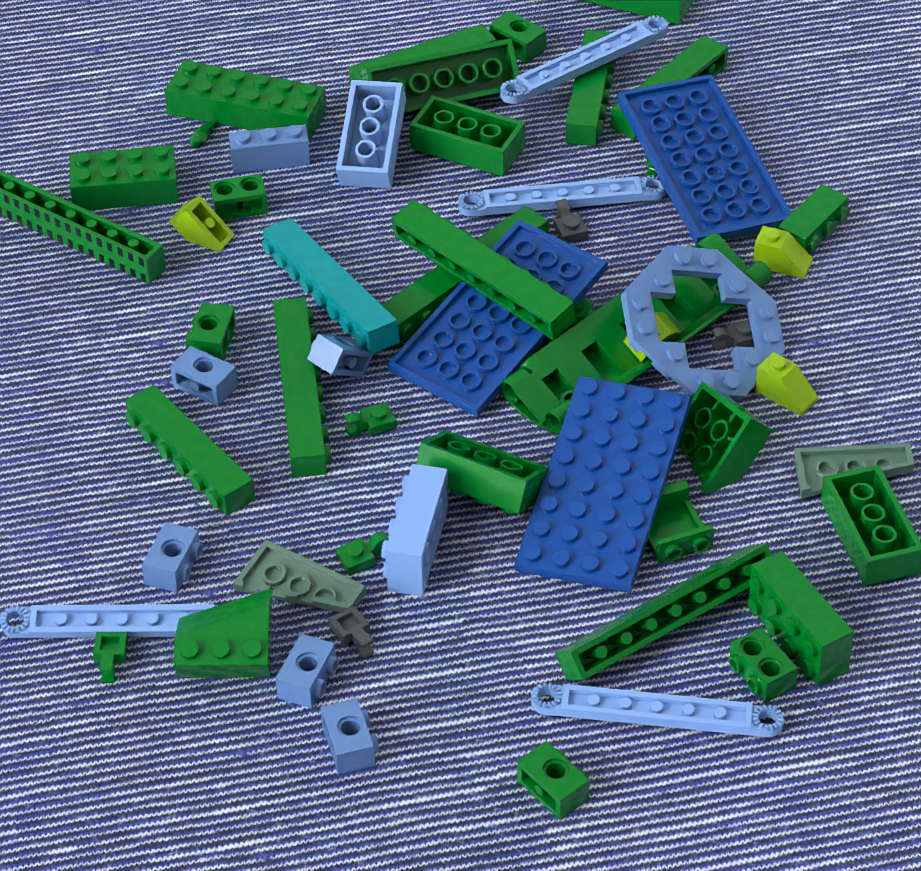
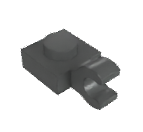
[554,199,588,243]
[710,319,754,350]
[328,606,374,659]

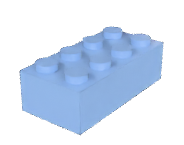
[336,80,406,189]
[381,464,449,596]

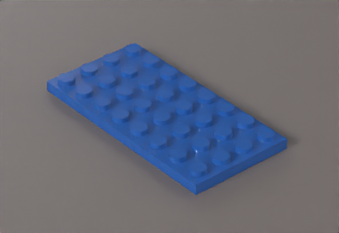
[616,74,792,244]
[387,219,608,417]
[514,376,692,593]

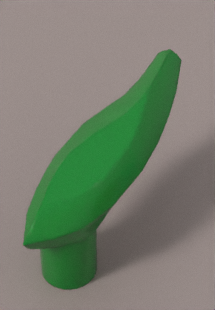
[190,120,218,149]

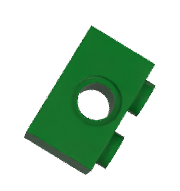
[490,10,546,64]
[185,302,236,361]
[517,741,590,820]

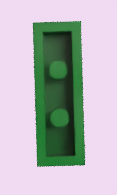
[778,184,850,254]

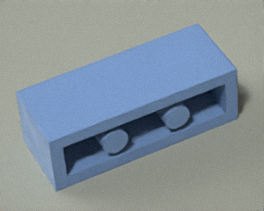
[228,124,310,173]

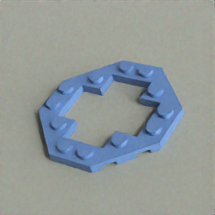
[620,245,785,401]

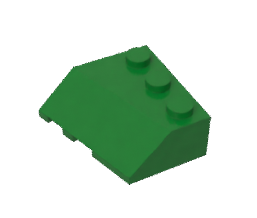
[679,381,773,494]
[173,589,273,678]

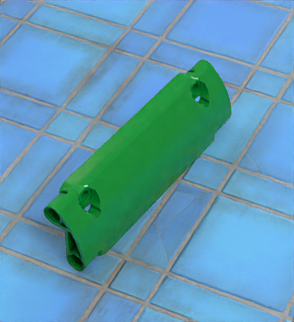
[500,233,772,434]

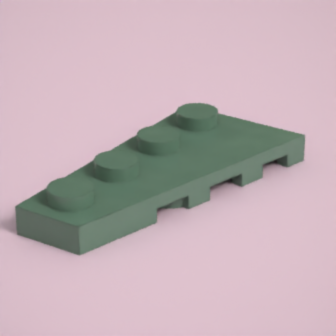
[793,443,914,498]
[233,539,367,613]

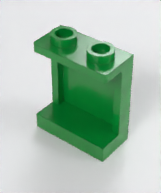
[647,480,714,563]

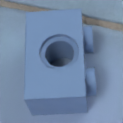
[307,334,373,377]
[170,346,238,406]
[142,522,203,593]
[275,634,339,709]
[320,698,379,775]

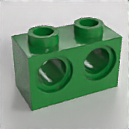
[209,174,268,221]
[728,627,798,703]

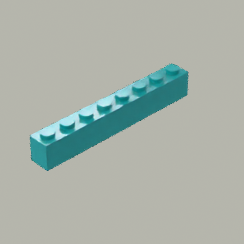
[262,218,400,355]

